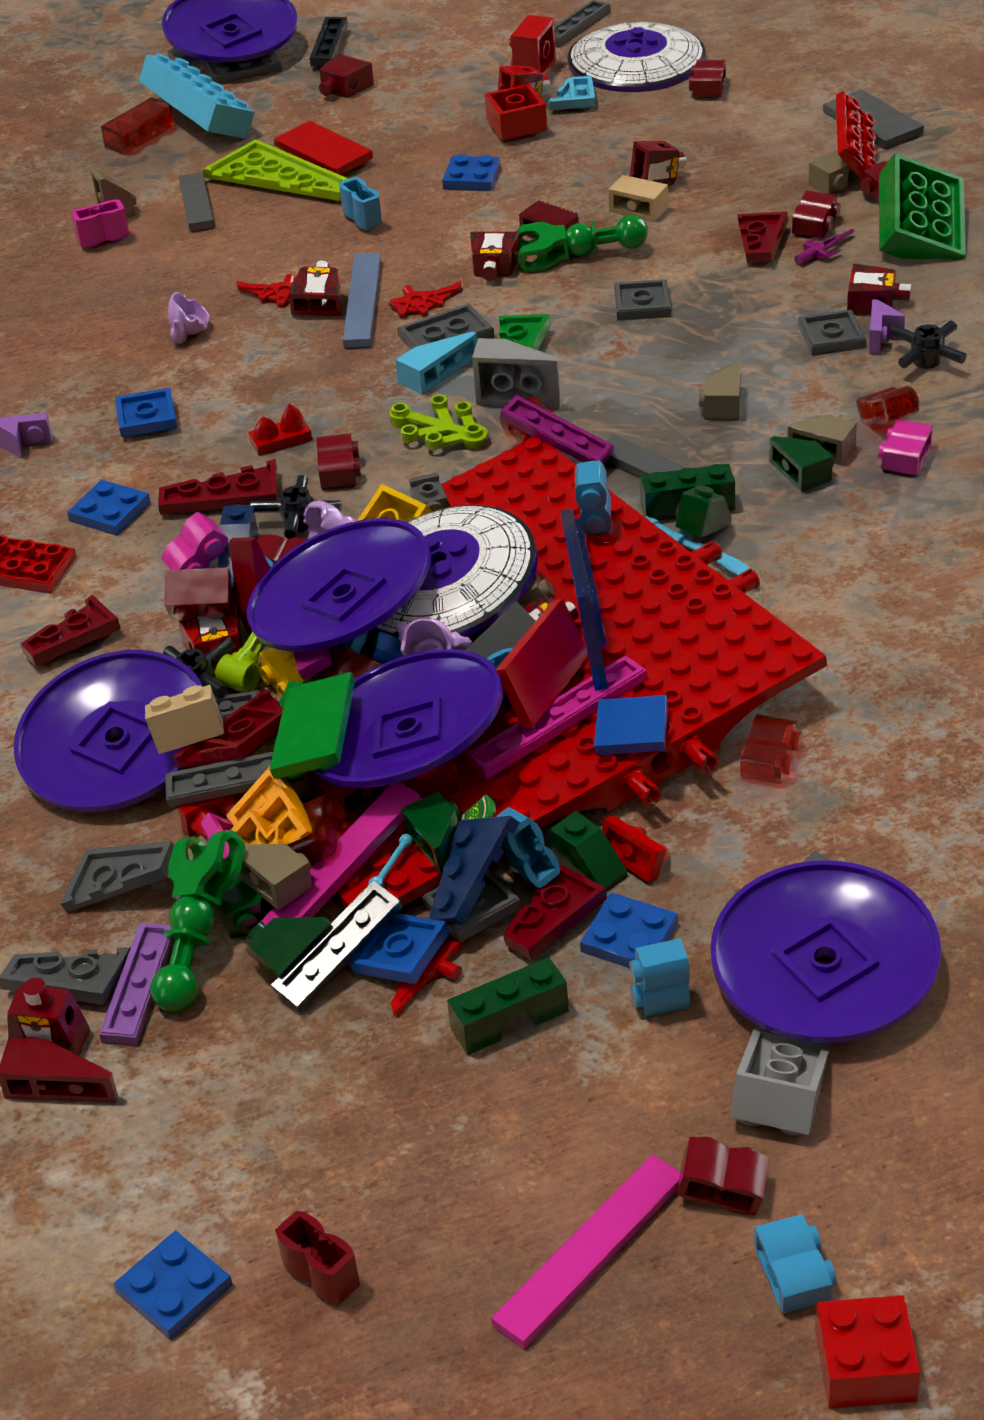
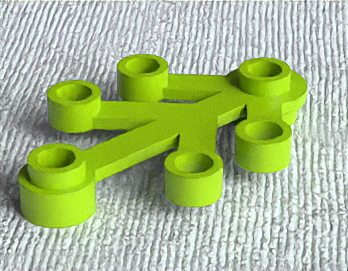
[389,394,488,450]

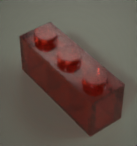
[101,98,174,155]

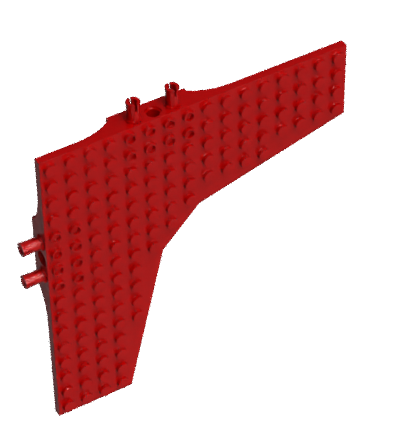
[294,437,827,908]

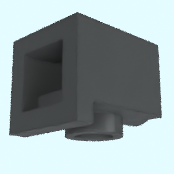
[409,473,448,511]

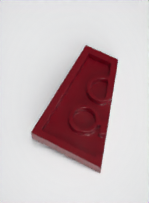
[737,212,789,264]
[20,595,121,667]
[503,864,607,960]

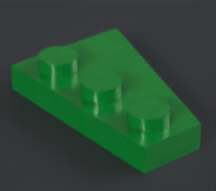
[499,314,552,350]

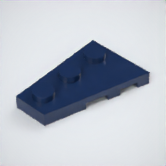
[429,816,520,925]

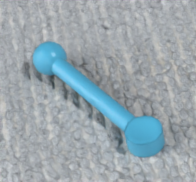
[369,834,413,888]

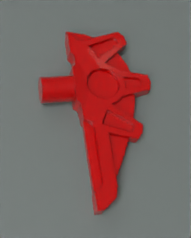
[236,274,295,308]
[389,281,462,318]
[390,938,464,1017]

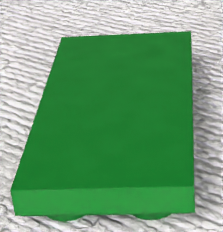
[269,672,355,779]

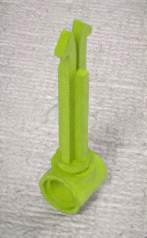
[215,631,266,692]

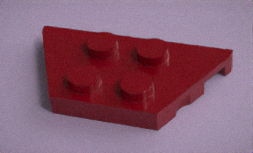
[172,689,283,768]

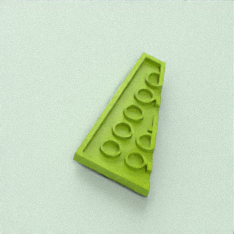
[203,139,348,201]

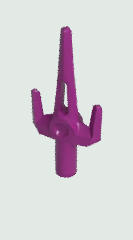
[795,229,854,265]

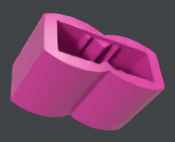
[71,200,129,248]
[878,419,933,475]
[161,512,229,570]

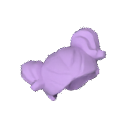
[167,292,210,344]
[303,501,356,539]
[396,618,472,656]

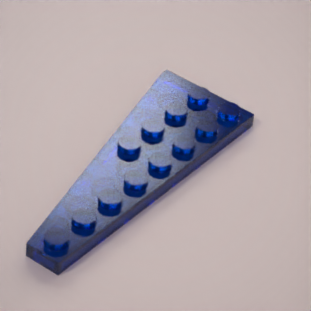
[560,508,608,691]

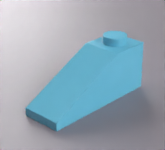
[396,331,477,394]

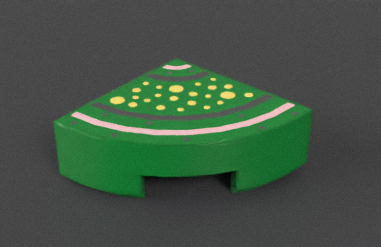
[461,794,496,821]

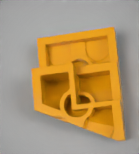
[226,766,312,845]

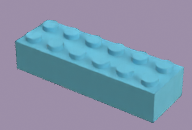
[139,53,255,139]

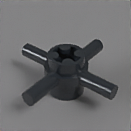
[890,320,967,369]
[251,475,342,539]
[163,637,236,698]

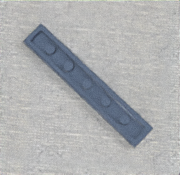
[343,253,381,348]

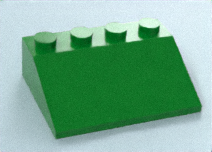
[879,153,966,259]

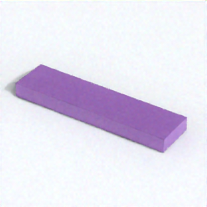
[99,922,174,1046]

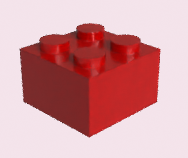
[509,15,556,76]
[484,83,547,141]
[815,1295,920,1409]

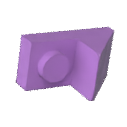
[869,300,905,354]
[0,413,53,457]

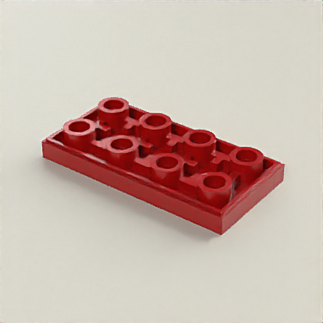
[836,91,877,177]
[274,121,373,176]
[0,535,76,593]
[495,598,590,729]

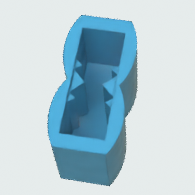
[339,177,382,230]
[575,460,611,535]
[496,807,560,888]
[629,938,690,1018]
[753,1214,837,1314]

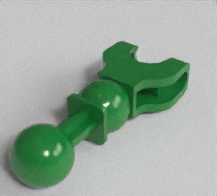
[516,215,648,272]
[150,830,245,1012]

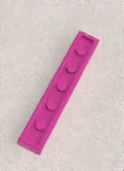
[465,655,648,780]
[261,782,421,925]
[491,1154,680,1350]

